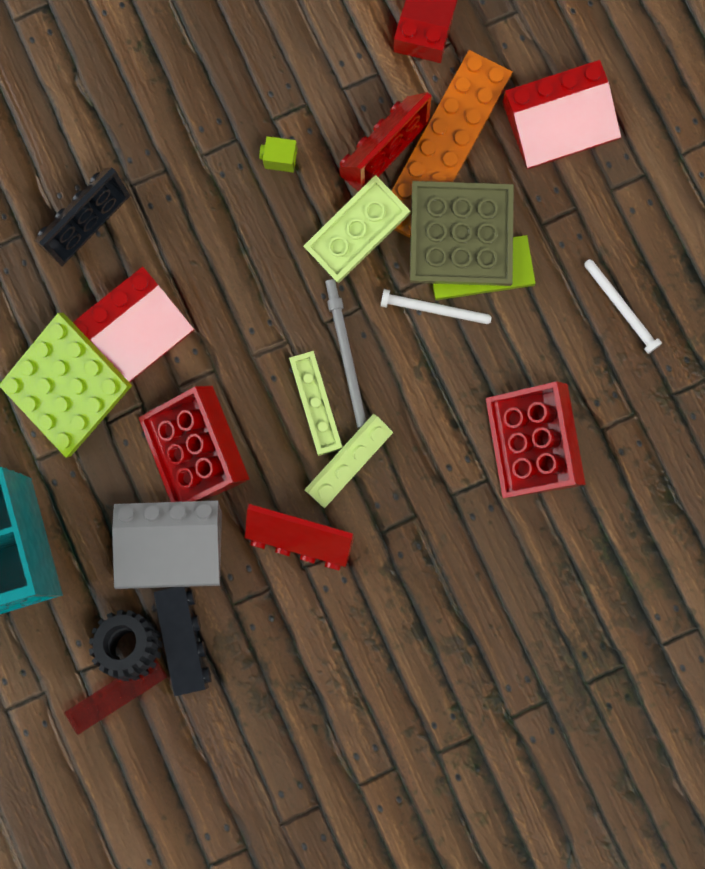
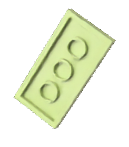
[304,175,411,283]

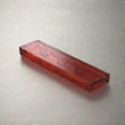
[64,658,168,735]

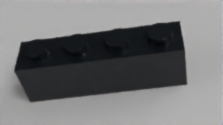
[153,587,212,697]

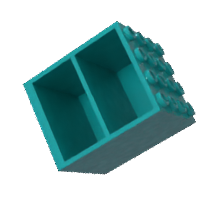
[0,467,63,615]

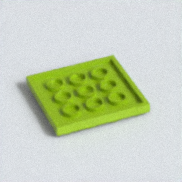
[0,312,132,458]

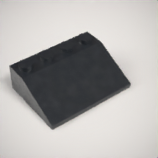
[34,167,131,267]

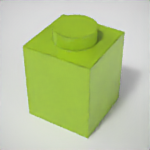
[259,136,298,173]

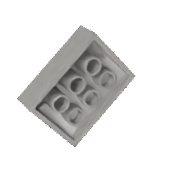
[112,501,222,589]

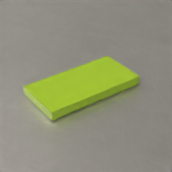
[433,235,536,301]

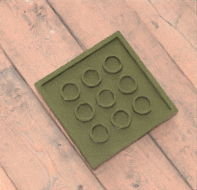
[410,181,514,286]

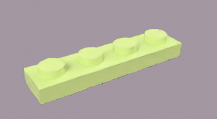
[289,351,343,456]
[305,414,393,508]

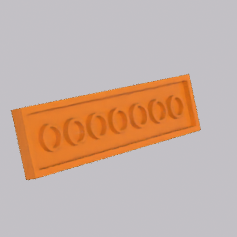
[392,50,513,239]

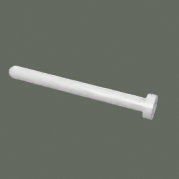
[584,259,662,354]
[381,289,492,324]

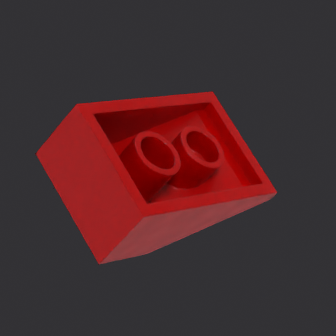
[394,0,458,63]

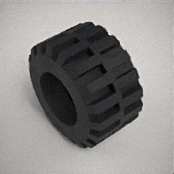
[89,610,162,681]

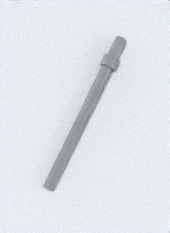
[325,279,366,428]

